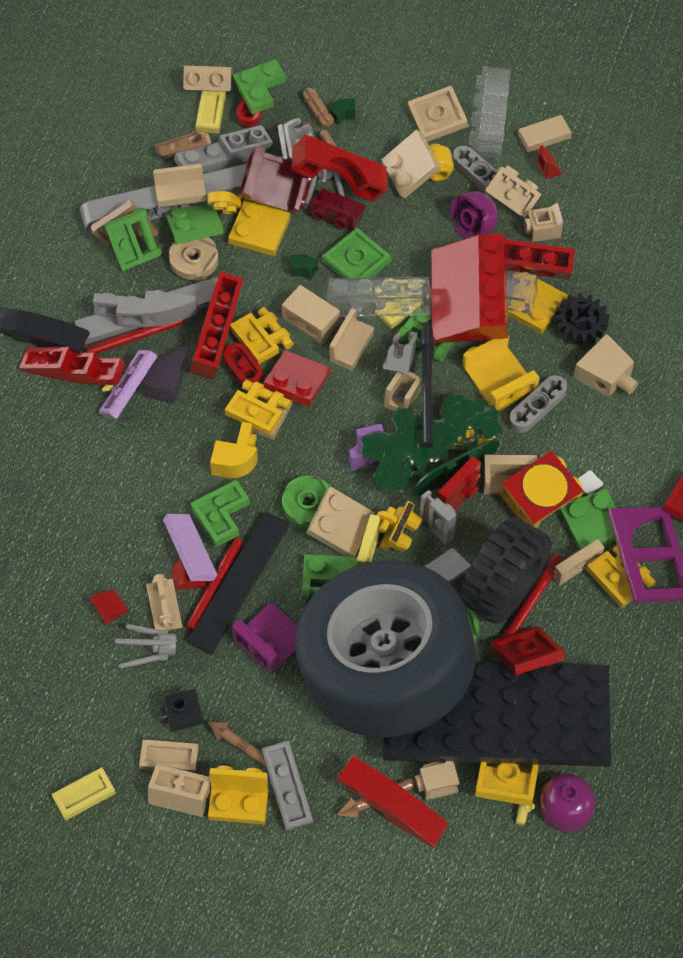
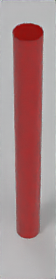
[85,320,183,354]
[185,538,243,632]
[501,554,564,638]

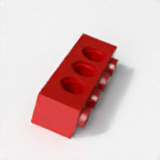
[476,234,575,280]
[189,271,244,379]

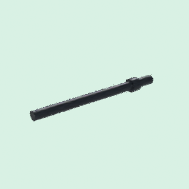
[419,322,434,448]

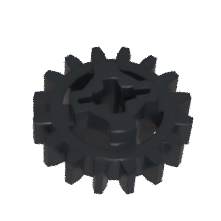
[554,293,610,345]

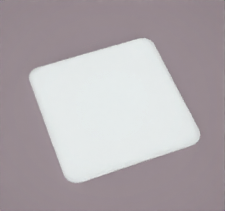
[578,470,603,495]

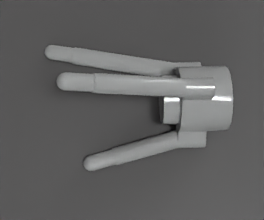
[303,169,344,209]
[115,624,176,669]

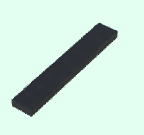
[188,512,289,655]

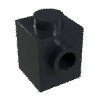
[160,689,203,732]

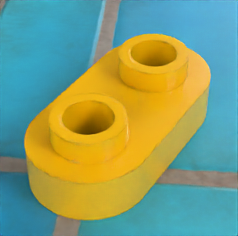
[207,191,241,214]

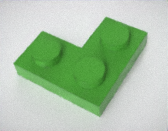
[233,59,286,114]
[190,480,250,547]

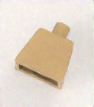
[573,334,638,396]

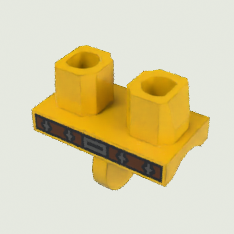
[376,501,422,553]

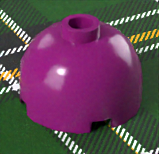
[450,191,498,240]
[538,774,596,833]

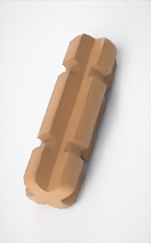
[303,88,334,128]

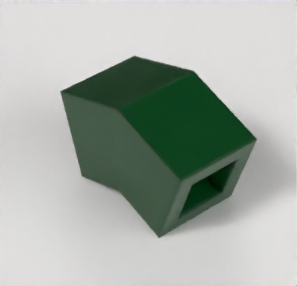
[329,98,356,124]
[290,254,318,280]

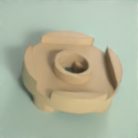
[169,237,219,282]

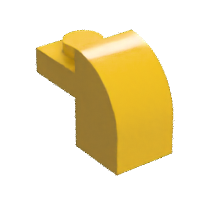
[210,422,258,478]

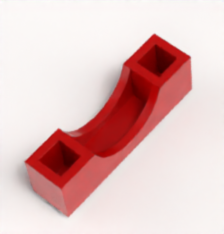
[292,134,387,202]

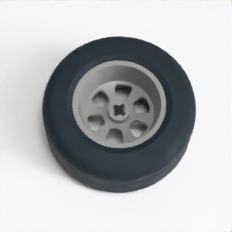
[295,560,476,737]

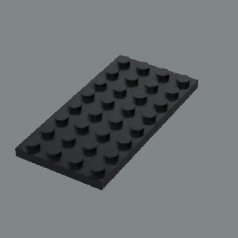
[383,660,611,767]

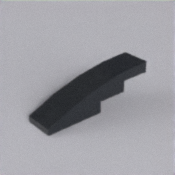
[0,307,90,353]

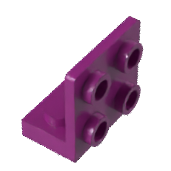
[232,603,297,675]

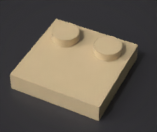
[408,85,469,142]
[381,130,441,198]
[306,487,375,557]

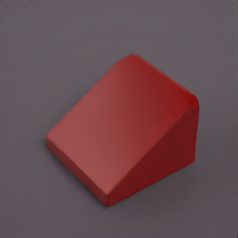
[537,145,562,179]
[172,559,206,590]
[90,590,129,625]

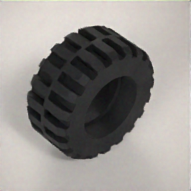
[459,517,552,624]

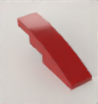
[19,347,125,385]
[337,756,448,848]

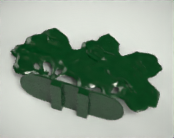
[361,392,502,496]

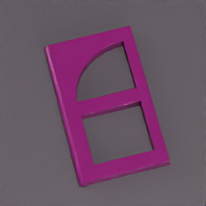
[607,507,683,603]

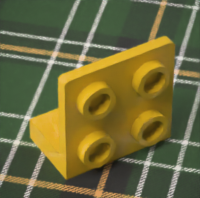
[208,766,269,825]

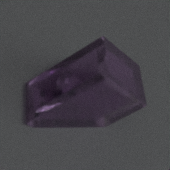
[140,347,188,404]

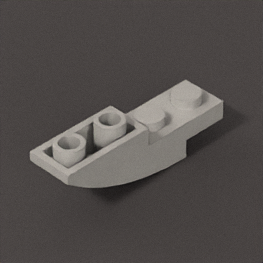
[174,125,273,174]
[93,290,198,327]

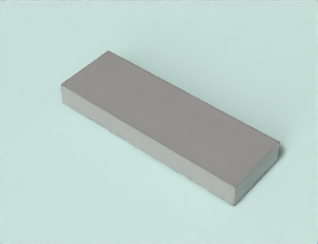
[262,741,313,831]

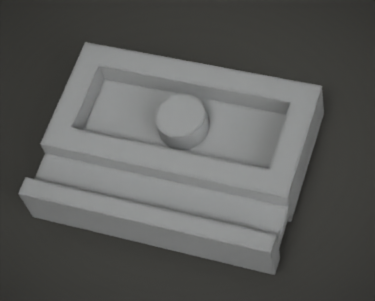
[420,490,456,545]

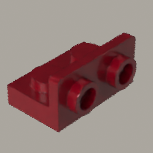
[309,188,366,231]

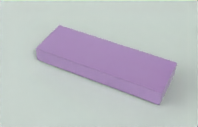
[99,350,157,419]
[163,514,217,581]

